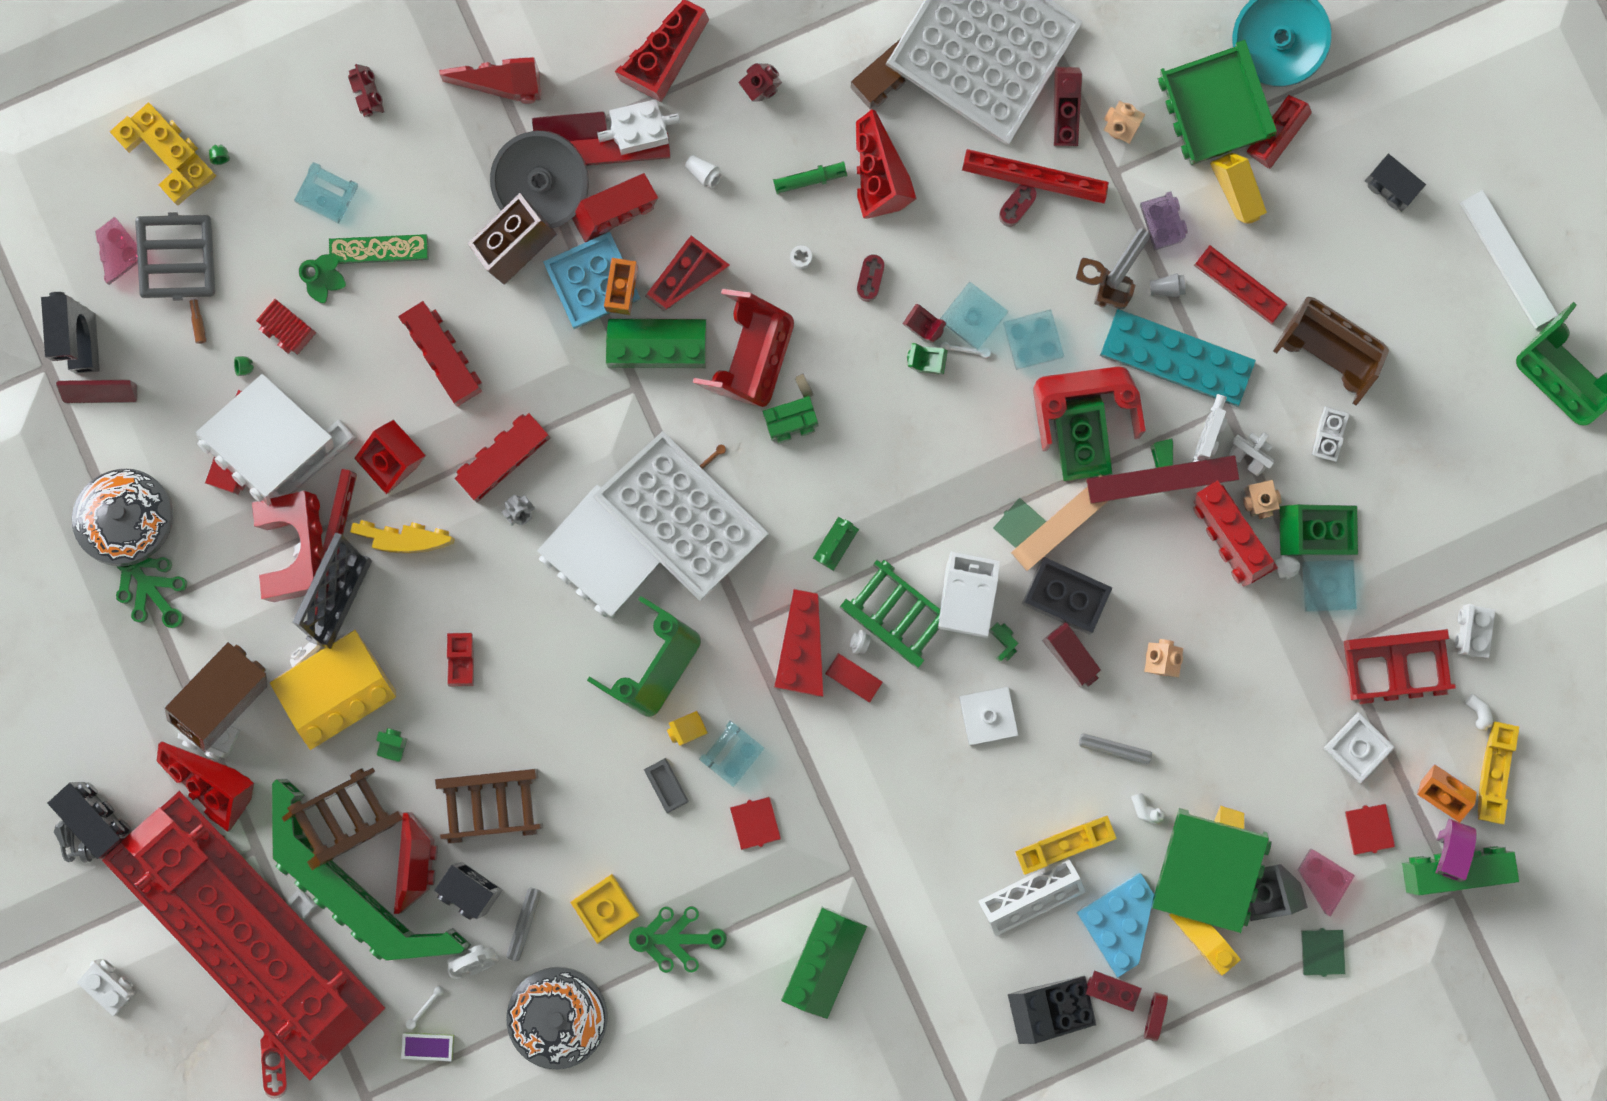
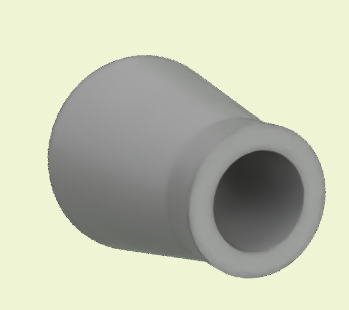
[1150,273,1186,298]

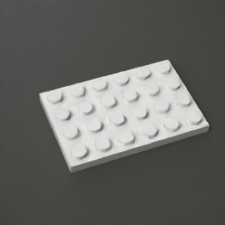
[593,431,769,601]

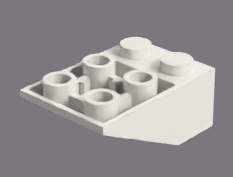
[938,552,1000,638]

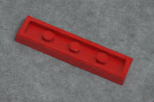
[1194,245,1288,325]

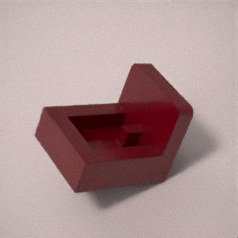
[902,304,947,343]

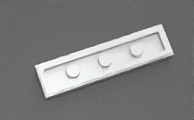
[272,419,356,497]

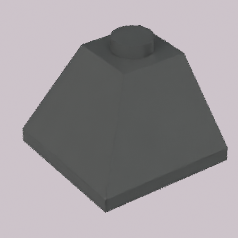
[1248,864,1308,921]

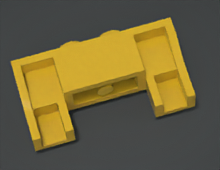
[109,102,217,206]

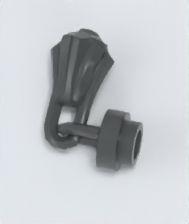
[54,821,96,863]

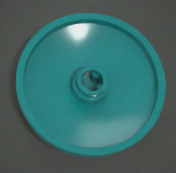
[1232,0,1332,87]

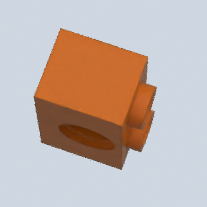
[604,258,638,315]
[1417,764,1477,822]

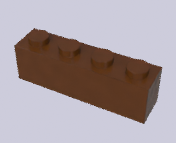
[850,37,906,109]

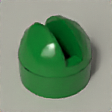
[209,144,230,165]
[234,356,254,376]

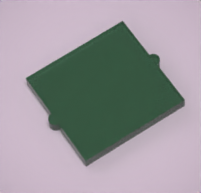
[993,498,1047,548]
[1301,928,1345,977]

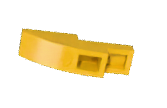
[350,520,455,554]

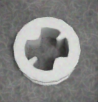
[790,245,812,270]

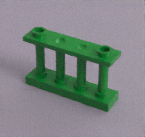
[840,560,941,669]

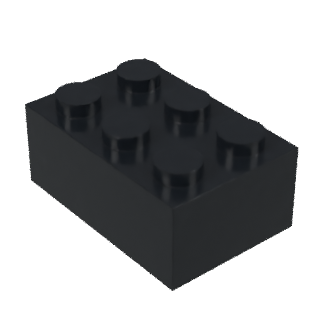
[1022,557,1113,635]
[47,782,131,859]
[434,862,503,920]

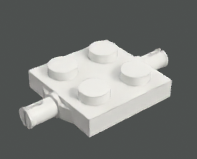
[597,99,680,155]
[1192,394,1228,462]

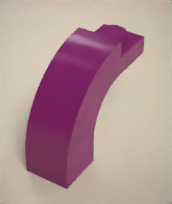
[1435,819,1477,882]

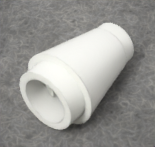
[685,155,722,189]

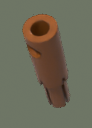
[189,299,207,344]

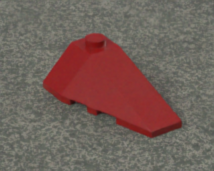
[439,57,541,104]
[856,109,917,219]
[156,742,254,832]

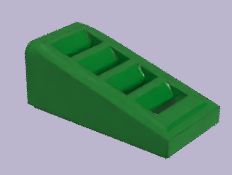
[1150,438,1173,493]

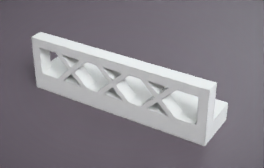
[979,857,1085,936]

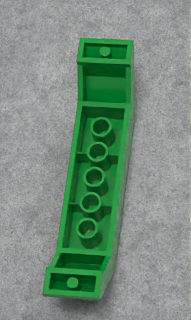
[272,779,471,961]

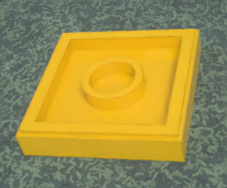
[570,874,640,944]

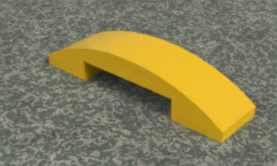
[1478,721,1519,825]
[1015,815,1117,875]

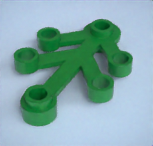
[116,557,187,629]
[629,906,727,973]

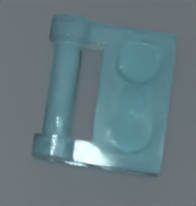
[294,162,358,223]
[699,721,765,787]

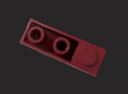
[1054,67,1082,146]

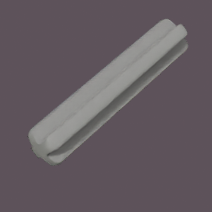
[1106,228,1151,288]
[1079,733,1152,764]
[506,887,541,961]

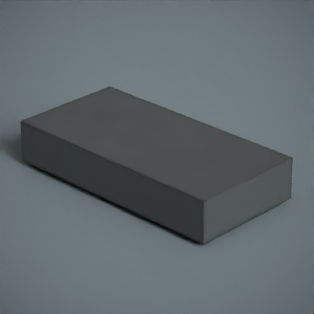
[644,758,689,813]

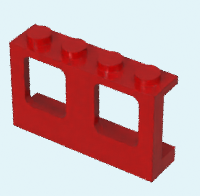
[1344,629,1456,704]

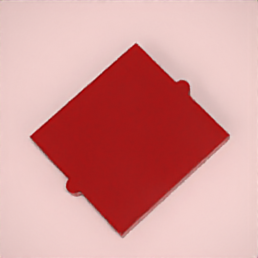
[730,797,781,850]
[1345,804,1395,855]

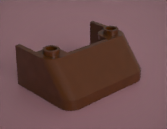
[1273,297,1389,406]

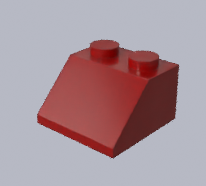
[354,419,426,494]

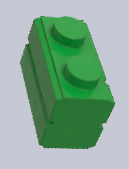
[762,396,819,444]

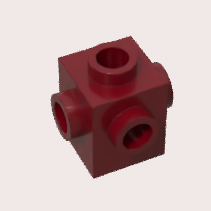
[738,63,782,102]

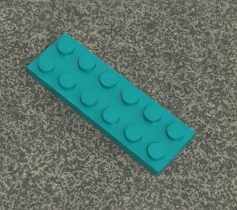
[1100,309,1256,407]

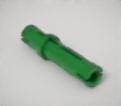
[773,161,848,195]

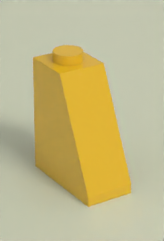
[1210,152,1267,224]

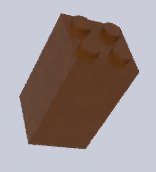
[164,642,267,752]

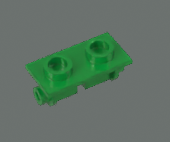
[813,516,859,571]

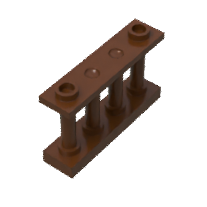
[282,768,402,870]
[435,769,543,844]

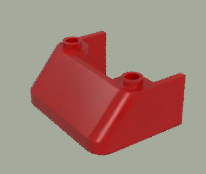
[693,289,794,407]
[1033,366,1146,451]

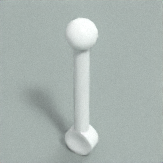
[940,342,991,359]
[406,986,444,1030]

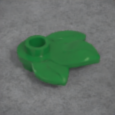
[299,254,346,303]

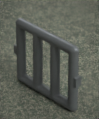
[135,212,215,301]

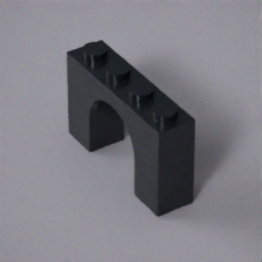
[41,292,100,374]

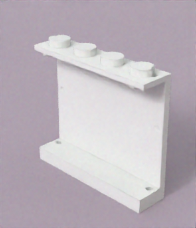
[196,374,334,506]
[537,485,660,618]

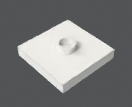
[959,687,1018,745]
[1323,713,1395,783]

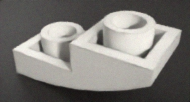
[1312,406,1350,462]

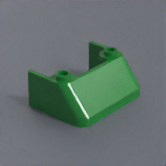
[1516,302,1607,426]
[587,596,701,717]

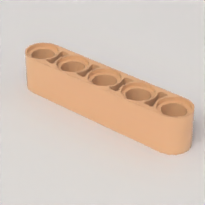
[1011,475,1108,571]

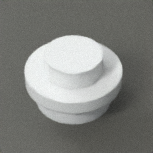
[850,630,871,654]

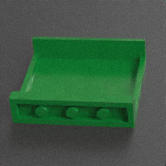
[1157,40,1277,165]
[1152,808,1272,933]

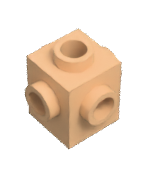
[1104,101,1145,144]
[1243,480,1282,519]
[1144,639,1183,678]

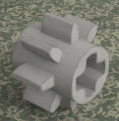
[502,495,535,526]

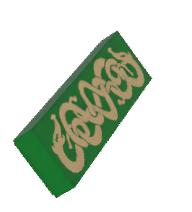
[329,234,429,264]

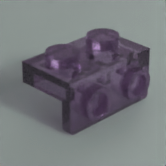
[1140,191,1188,251]

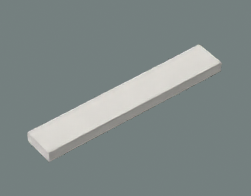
[1460,190,1558,329]

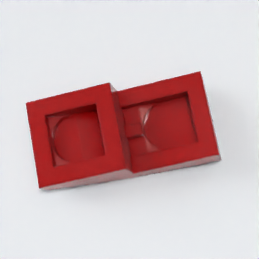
[447,633,474,687]
[825,653,883,703]

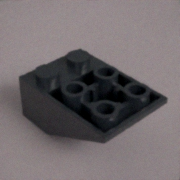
[1008,976,1096,1044]

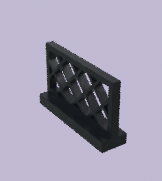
[292,533,372,649]

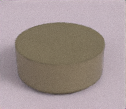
[795,373,814,397]

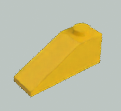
[1169,913,1241,976]

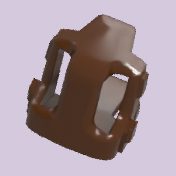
[1076,258,1136,309]

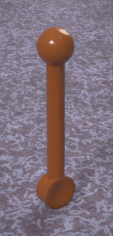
[699,444,726,469]

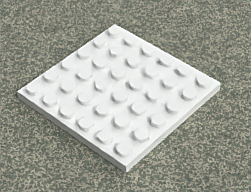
[885,0,1083,145]

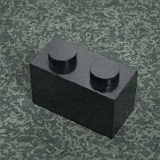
[1365,153,1426,212]

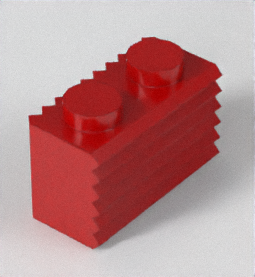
[256,299,316,355]

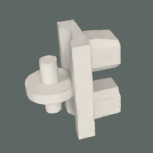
[1229,432,1274,476]

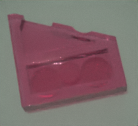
[95,217,138,285]
[1297,849,1355,917]

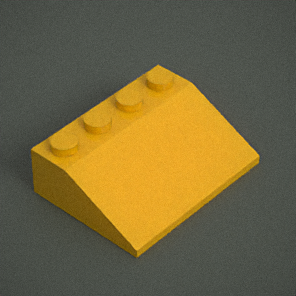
[269,629,396,750]

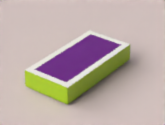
[401,1033,454,1061]

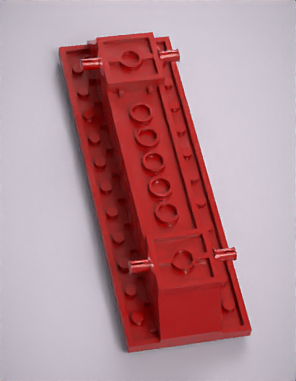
[102,791,386,1081]

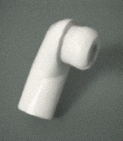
[1465,694,1494,731]
[1131,793,1165,824]

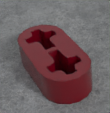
[999,185,1037,227]
[857,254,884,302]
[1144,992,1168,1042]

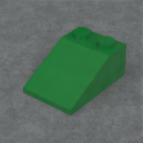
[1053,395,1112,481]
[1279,504,1358,556]

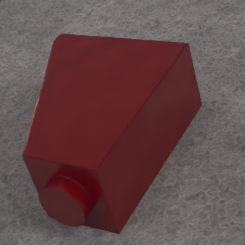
[1042,622,1101,687]

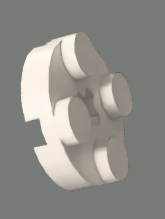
[447,945,499,979]

